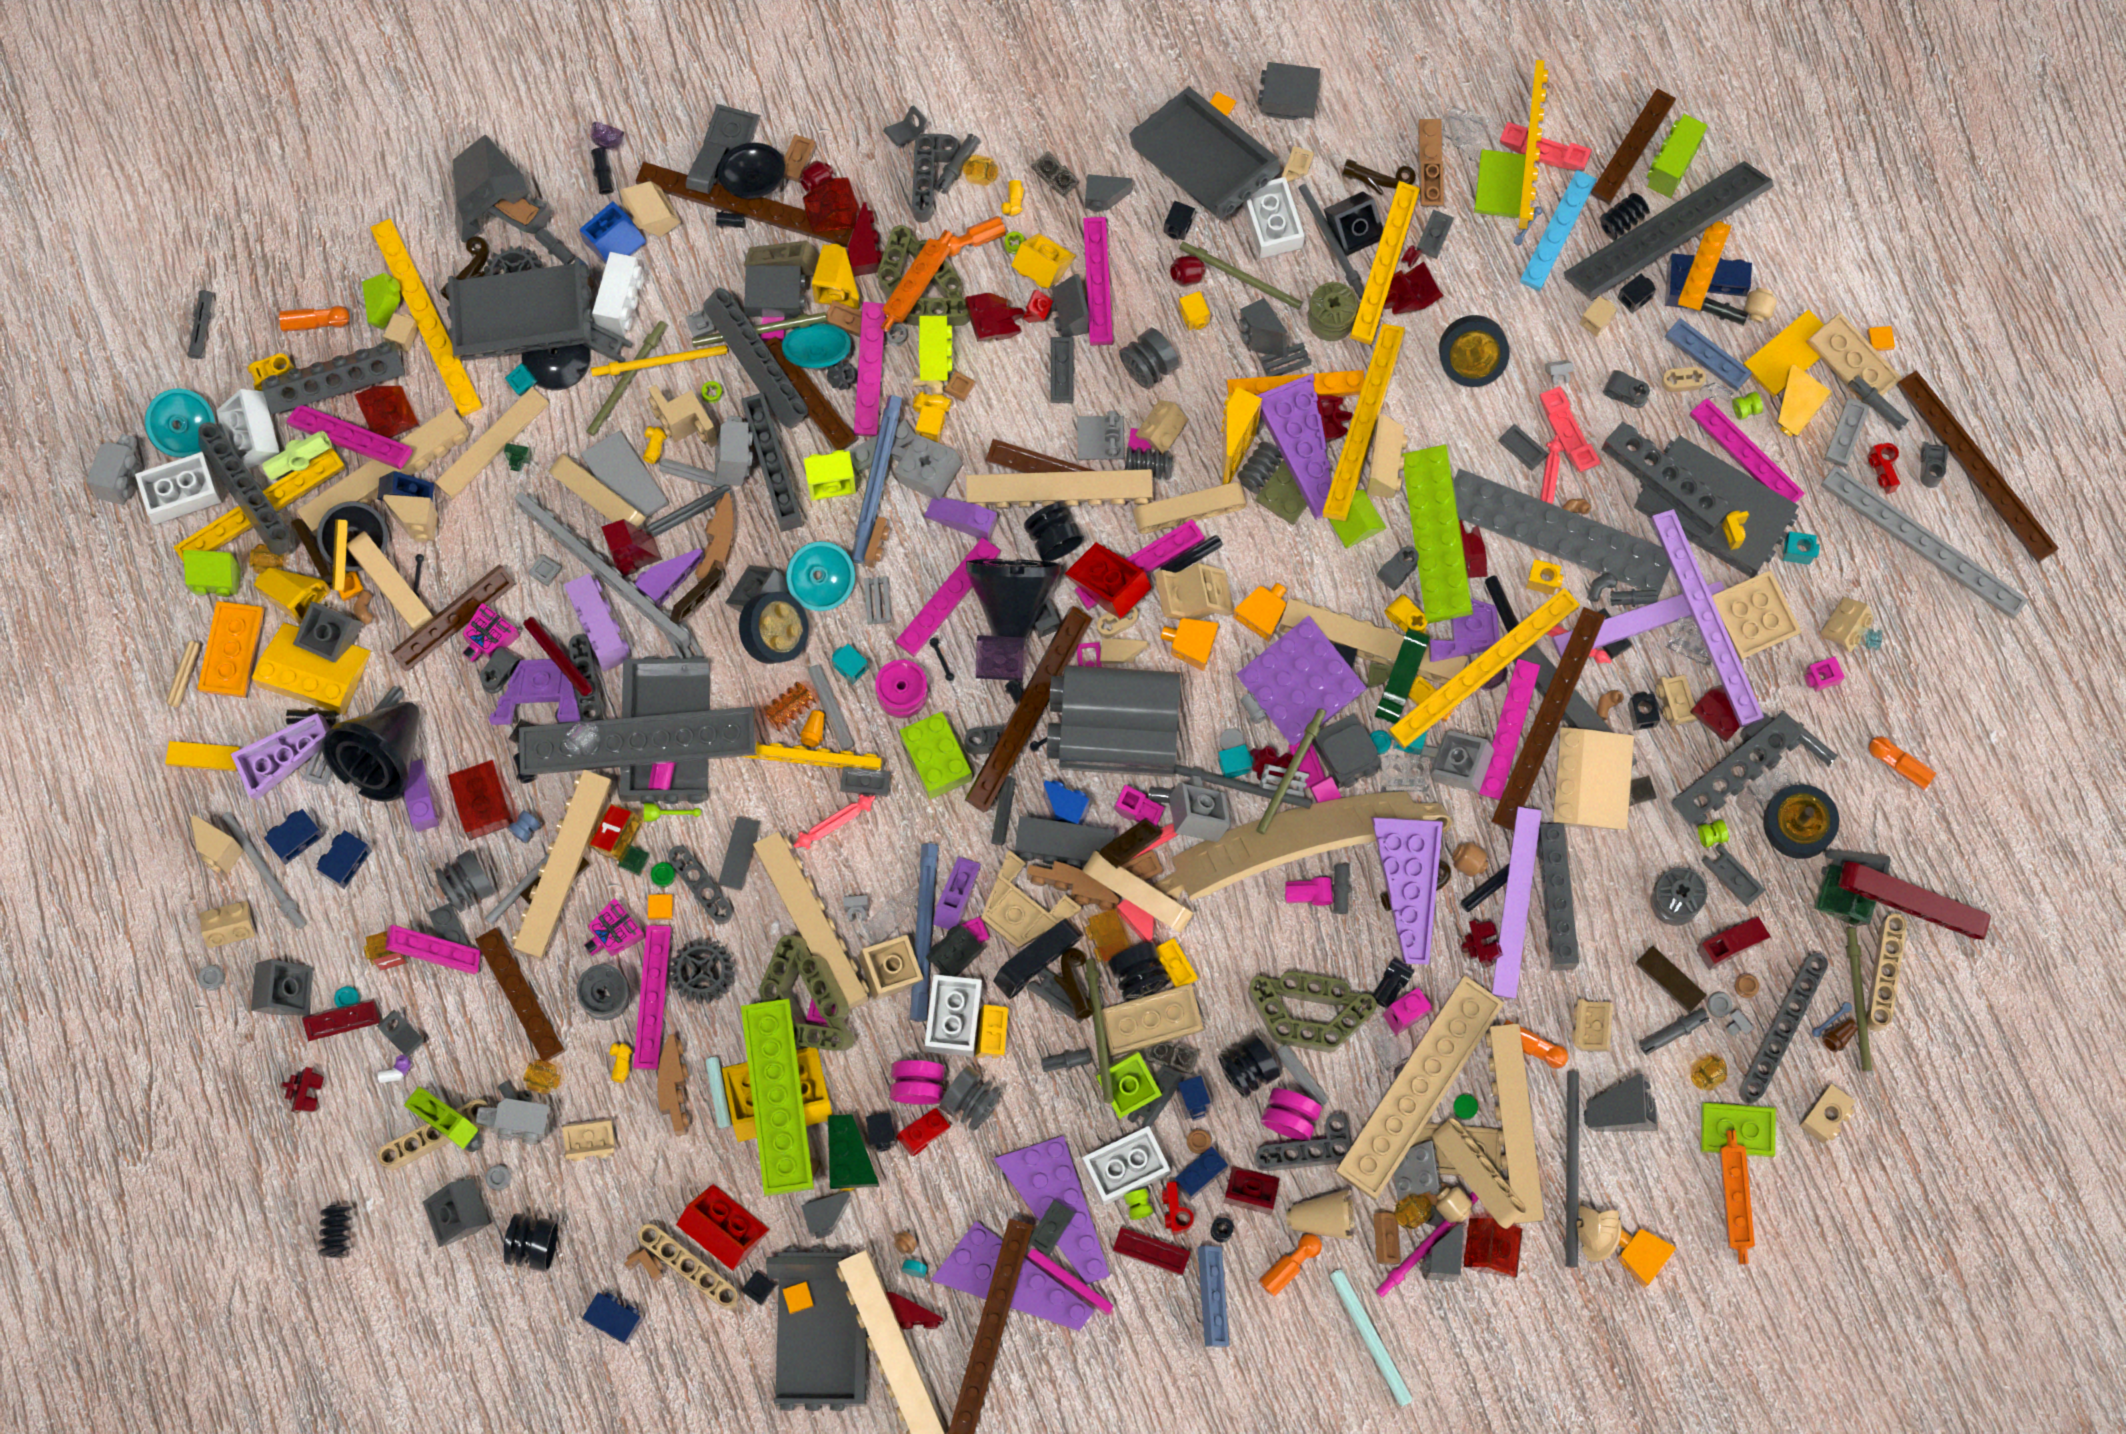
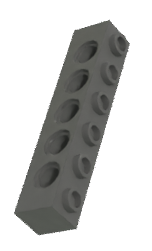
[261,341,405,414]
[741,393,803,532]
[1602,421,1731,535]
[1671,713,1802,827]
[1537,823,1579,971]

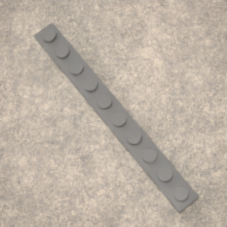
[1821,466,2029,620]
[514,491,690,650]

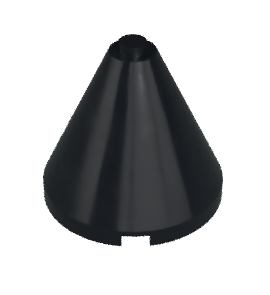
[966,559,1060,653]
[321,702,420,802]

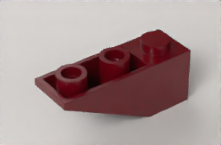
[848,202,882,277]
[1697,916,1771,971]
[886,1292,944,1330]

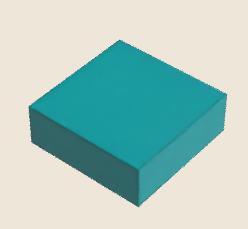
[505,363,537,396]

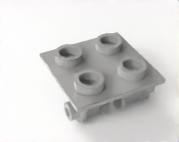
[1077,411,1124,460]
[1394,1141,1442,1202]

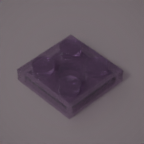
[976,635,1024,681]

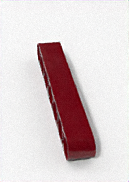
[1838,862,1991,940]

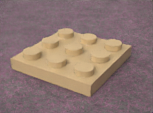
[1712,570,1802,660]

